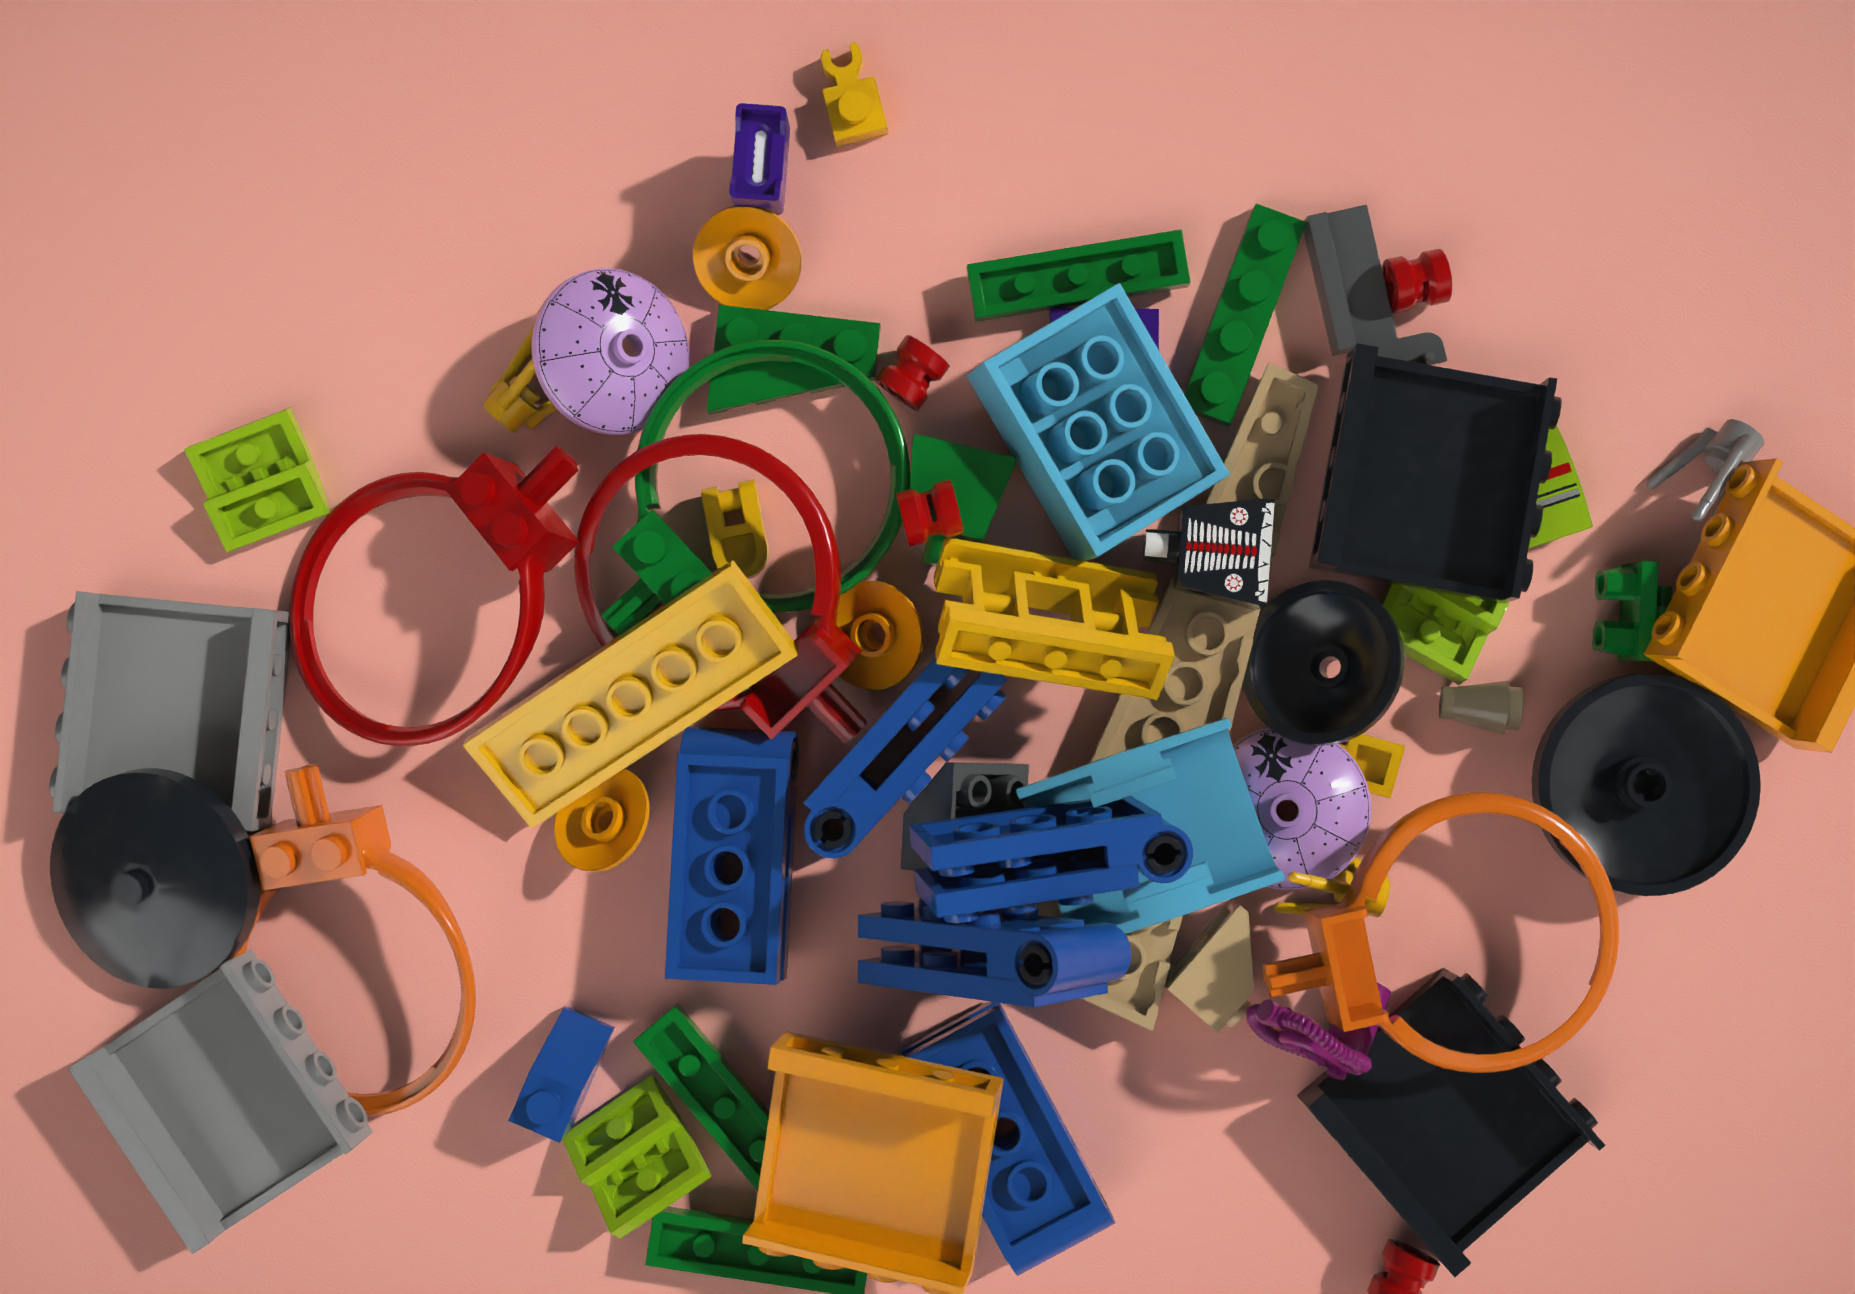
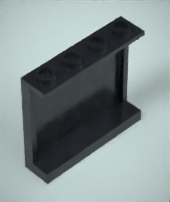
[1309,343,1562,604]
[1297,968,1606,1277]

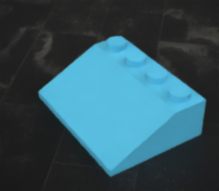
[966,283,1230,561]

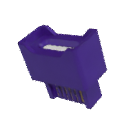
[729,103,790,215]

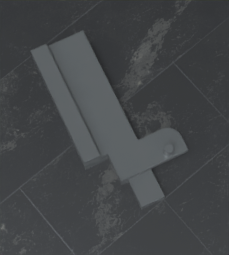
[1303,204,1447,365]

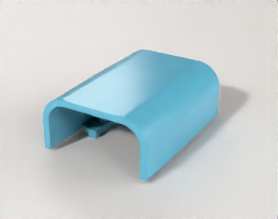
[1016,718,1285,934]

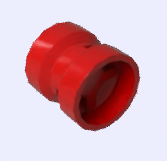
[1382,249,1452,313]
[875,335,950,411]
[896,479,964,547]
[1367,1239,1440,1294]

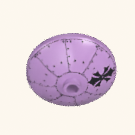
[532,268,689,435]
[1233,728,1371,890]

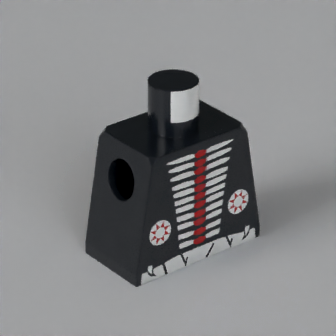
[1143,499,1275,610]

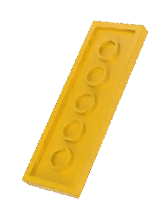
[462,560,799,829]

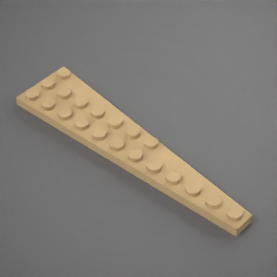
[1036,363,1319,1031]

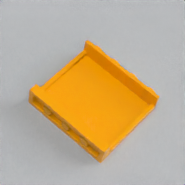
[1644,458,1855,753]
[742,1031,1004,1294]

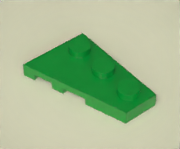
[706,305,881,415]

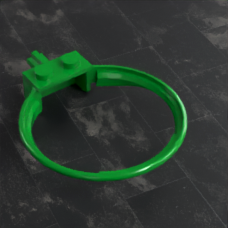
[601,340,910,635]

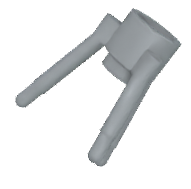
[1646,419,1764,541]

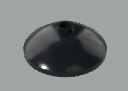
[1242,580,1405,746]

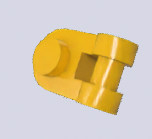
[701,479,769,580]

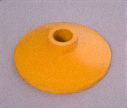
[693,206,802,310]
[837,581,924,690]
[554,768,650,873]

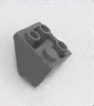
[901,762,1029,871]

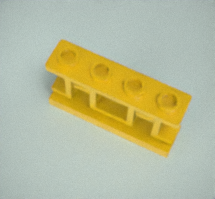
[933,538,1175,700]

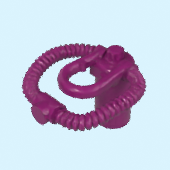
[1246,983,1391,1080]

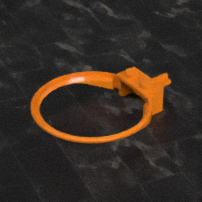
[218,764,476,1117]
[1263,792,1619,1073]

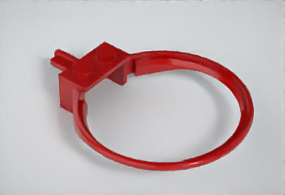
[574,434,868,745]
[289,446,579,746]

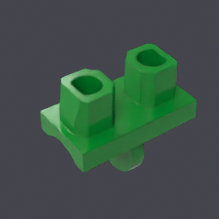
[1592,561,1672,662]

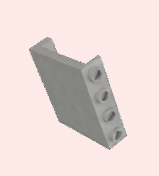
[49,591,290,831]
[68,949,373,1254]

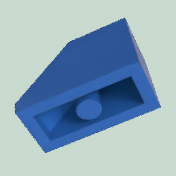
[508,1006,615,1143]

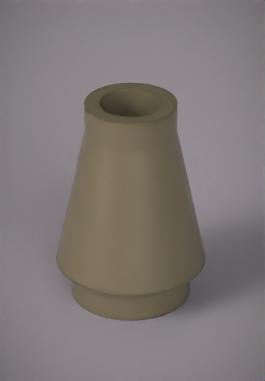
[1439,681,1523,735]

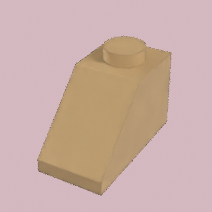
[1165,899,1254,1033]

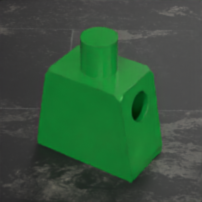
[910,434,1017,566]

